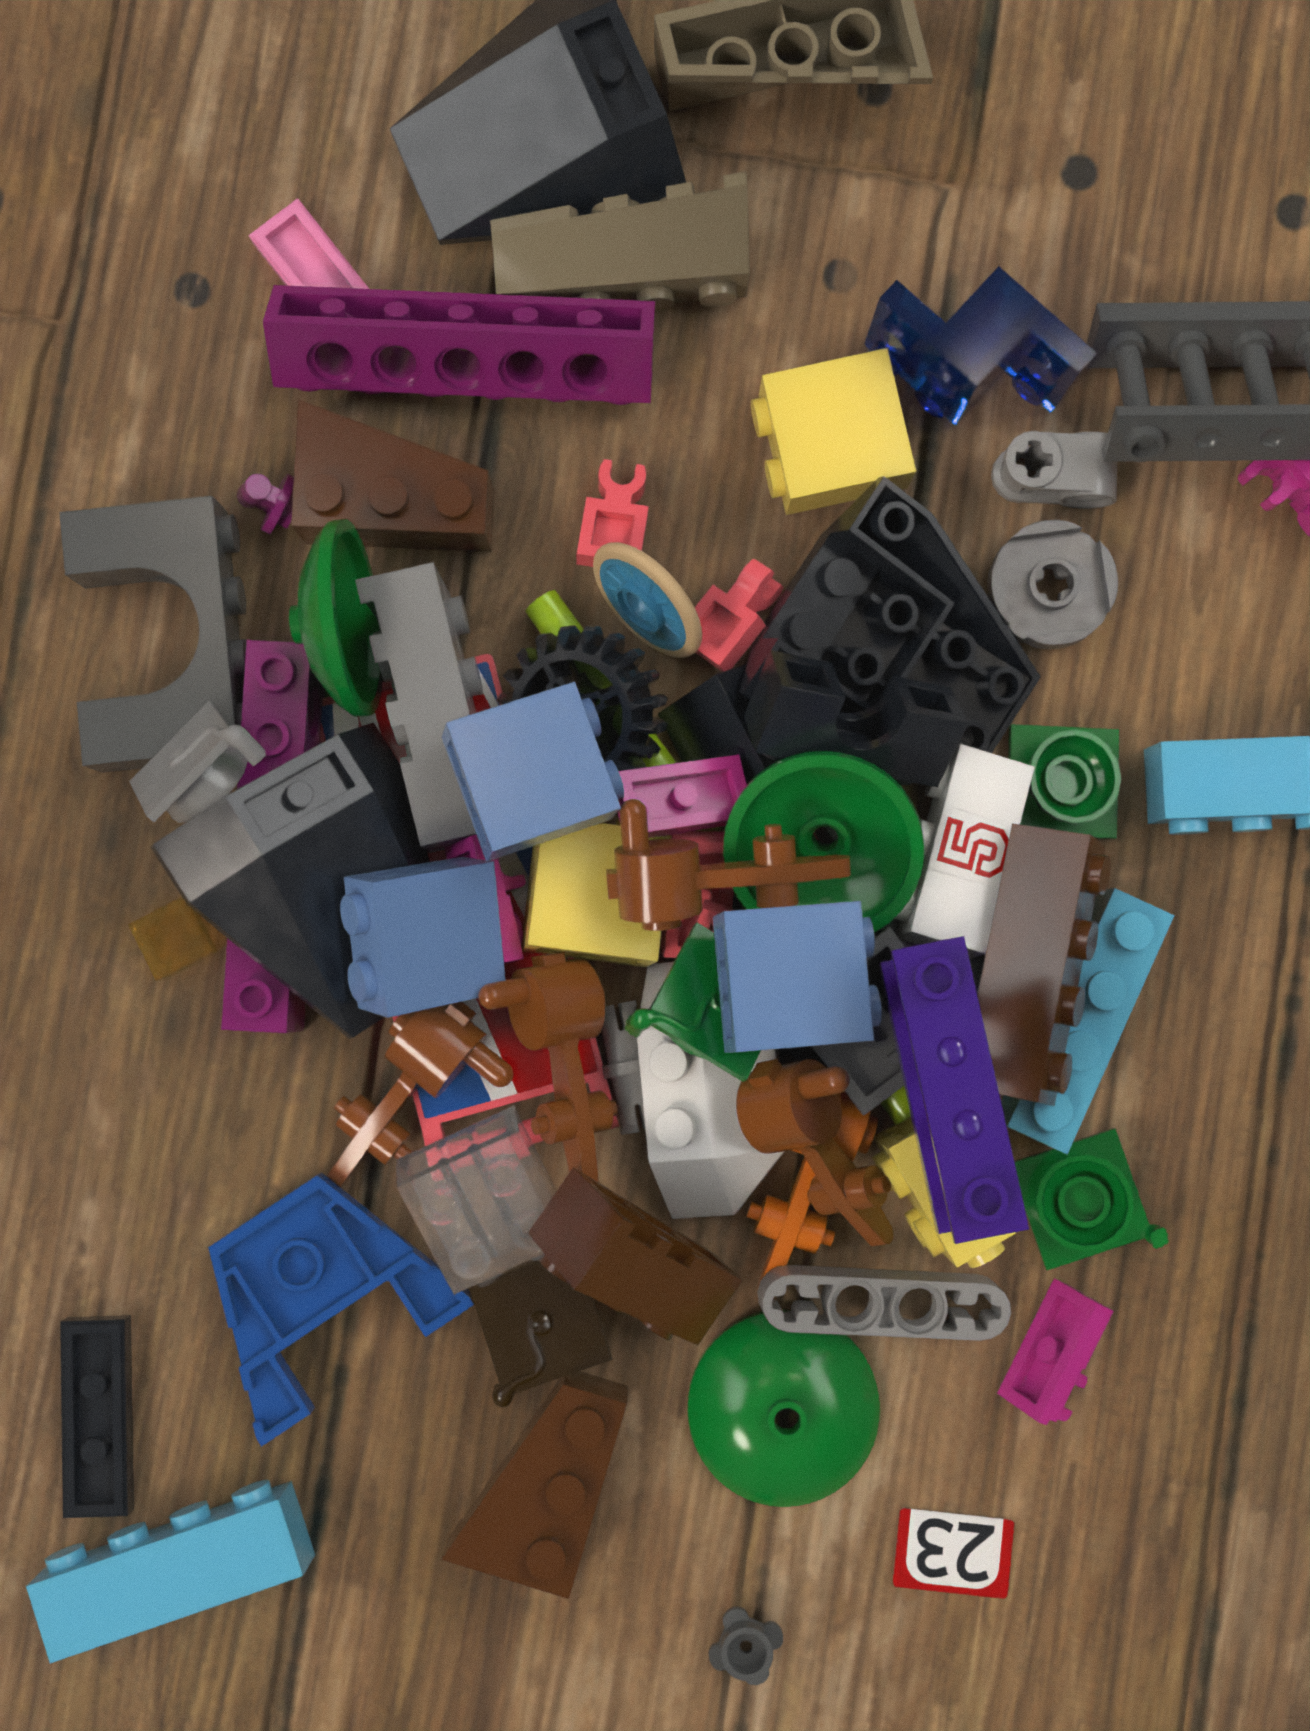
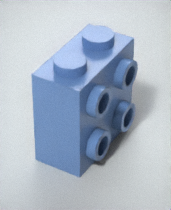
[441,682,624,862]
[340,857,506,1018]
[713,901,881,1053]

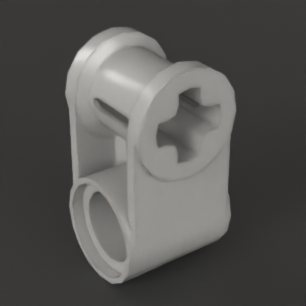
[991,431,1117,509]

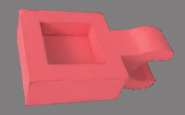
[695,559,784,672]

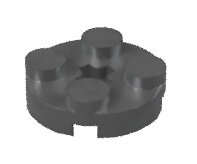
[987,520,1118,649]

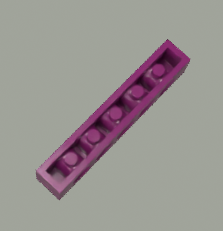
[263,285,655,405]
[221,640,325,1033]

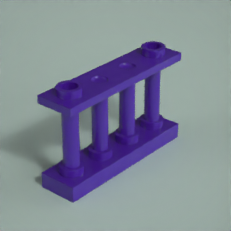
[878,936,1029,1244]

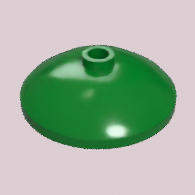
[289,519,383,717]
[723,751,924,932]
[687,1309,880,1507]

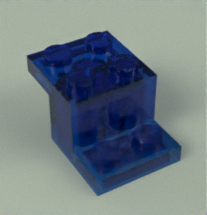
[864,266,1097,426]

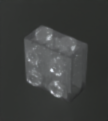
[396,1105,557,1295]

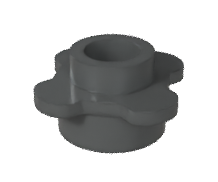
[708,1606,783,1685]

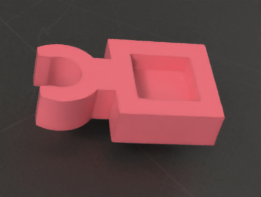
[576,459,649,567]

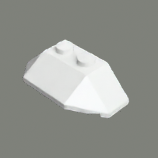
[637,962,785,1219]

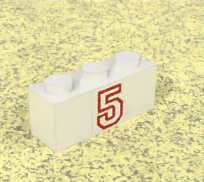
[894,744,1034,959]

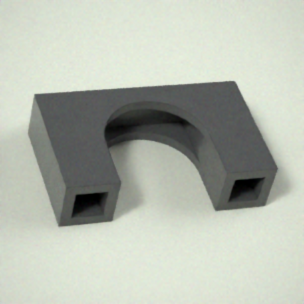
[59,496,247,773]

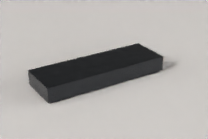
[60,1315,134,1518]

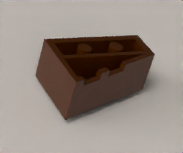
[291,399,495,552]
[528,1167,742,1346]
[441,1371,628,1599]

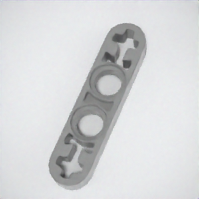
[757,1265,1011,1341]

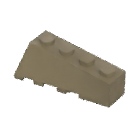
[654,0,933,112]
[490,171,750,312]

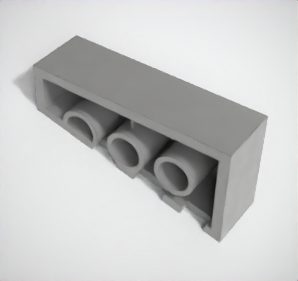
[355,562,483,853]

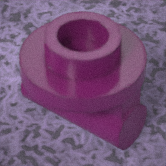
[237,473,294,534]

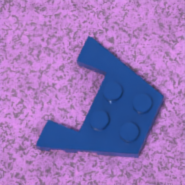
[208,1173,474,1447]

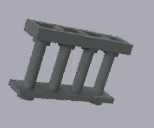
[1084,301,1310,462]

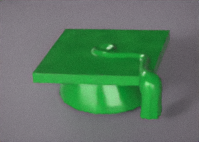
[1008,724,1122,839]
[625,922,761,1082]
[1014,1128,1169,1271]

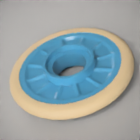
[593,542,702,658]

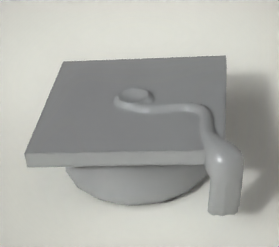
[129,701,266,823]

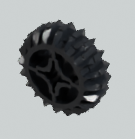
[496,625,669,771]

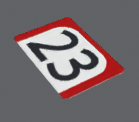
[893,1508,1014,1599]

